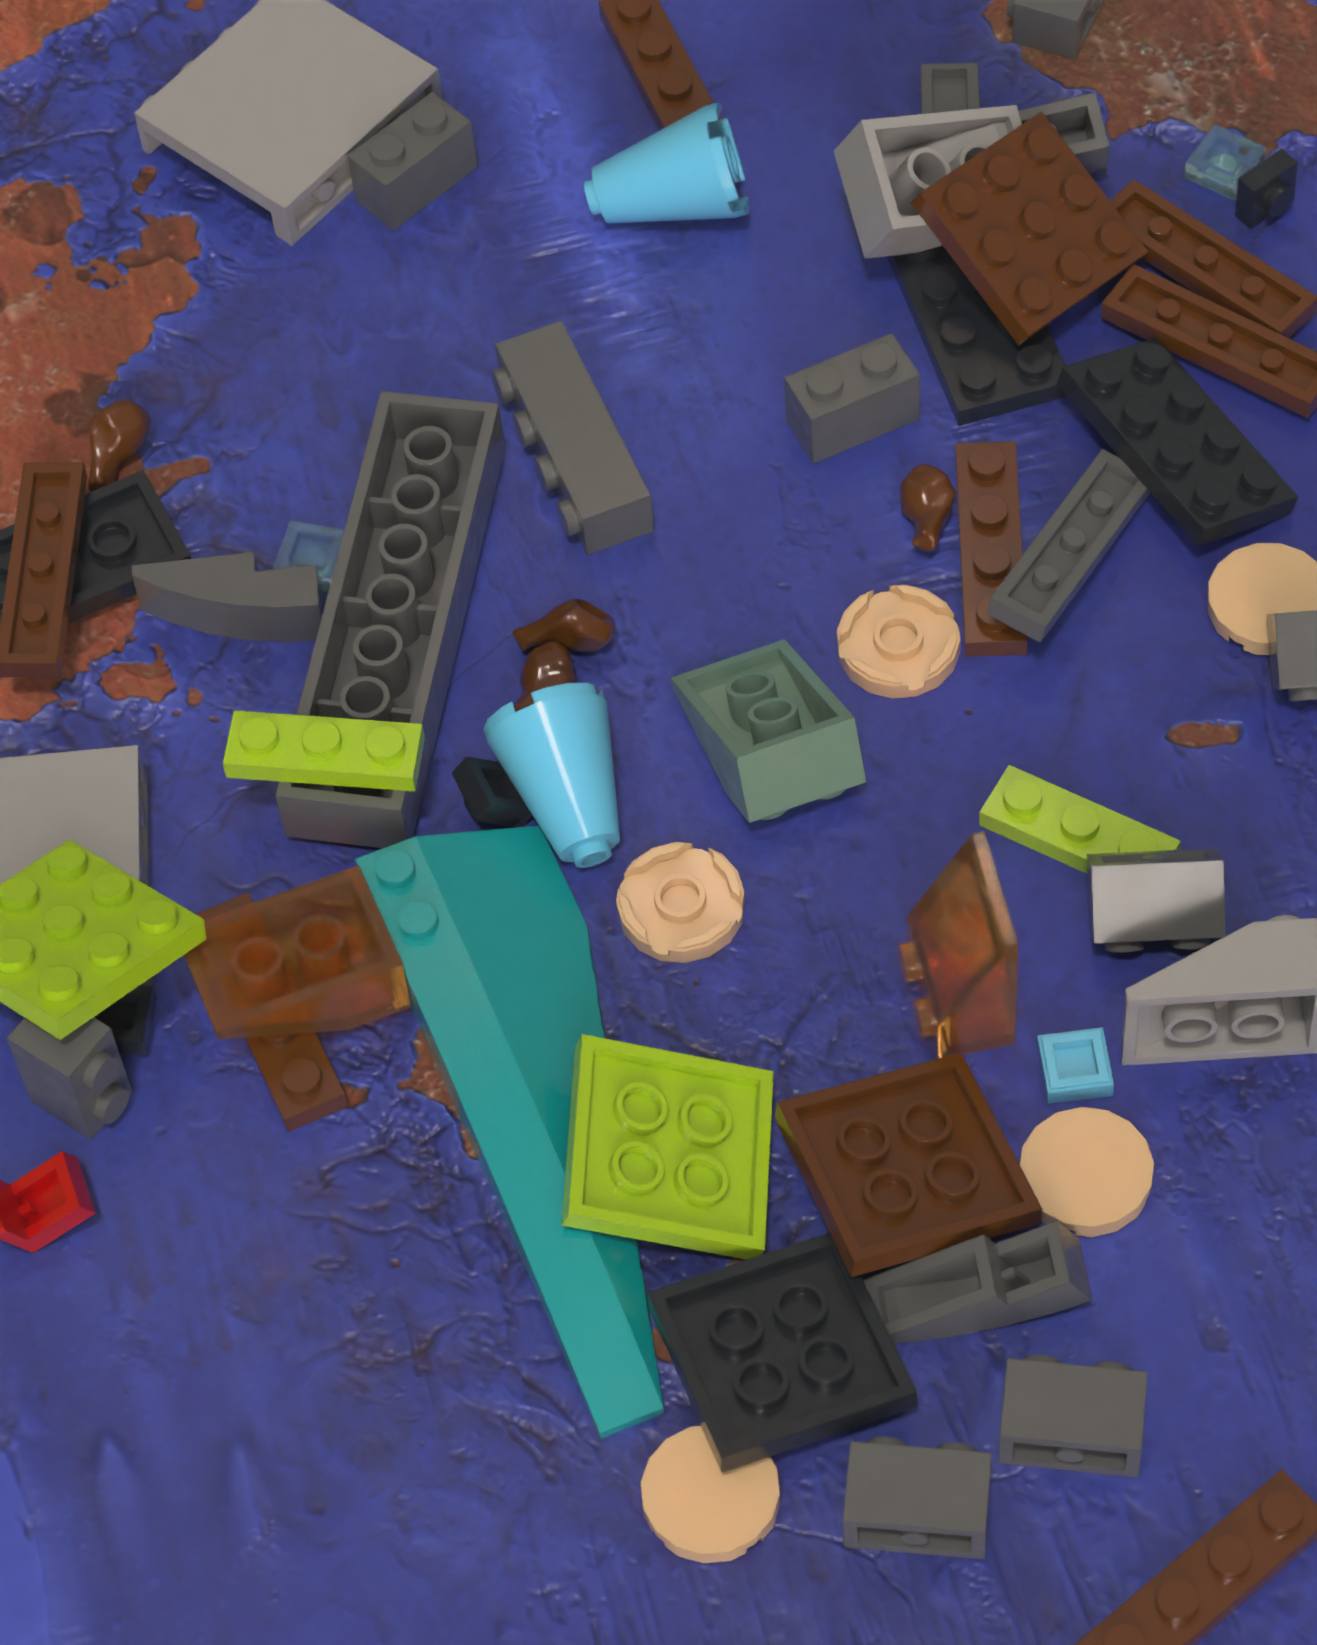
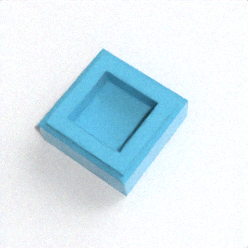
[1037,1027,1114,1104]

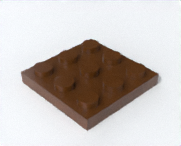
[911,111,1149,345]
[775,1052,1042,1277]

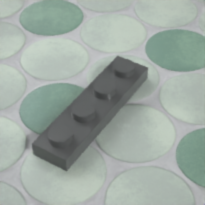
[986,449,1150,643]

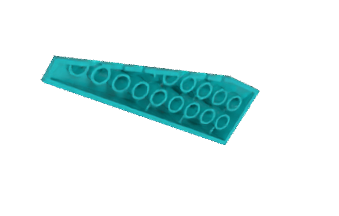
[355,826,664,1439]

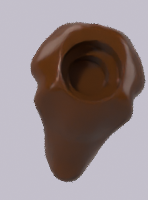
[87,399,152,492]
[900,464,957,552]
[512,599,615,651]
[514,641,576,712]

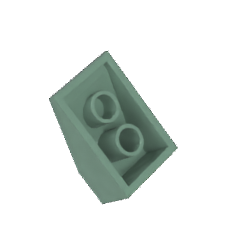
[671,639,866,823]

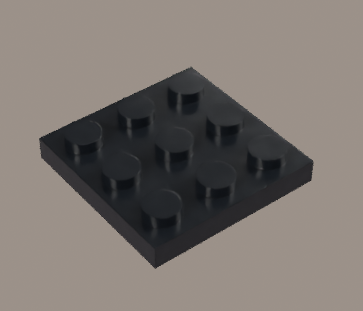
[647,1233,917,1473]

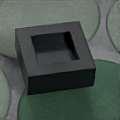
[1235,149,1298,230]
[452,757,533,827]
[94,985,157,1055]

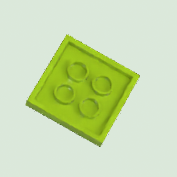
[0,839,206,1040]
[561,1034,774,1260]

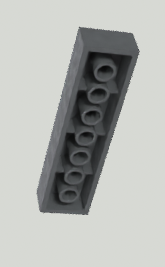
[276,391,505,848]

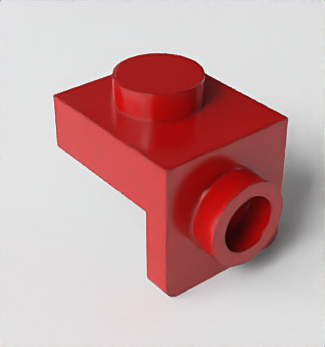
[0,1151,96,1253]

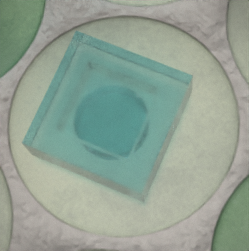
[1185,125,1266,200]
[273,520,344,592]

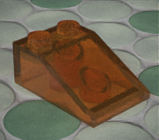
[897,831,1018,1058]
[183,865,411,1039]

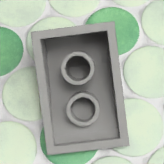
[834,105,1022,259]
[1120,915,1317,1066]

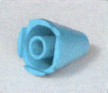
[584,103,750,223]
[483,683,620,868]

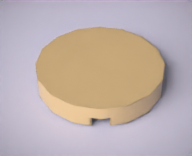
[1207,543,1317,655]
[837,585,961,699]
[616,842,745,963]
[1020,1107,1154,1238]
[641,1426,781,1564]

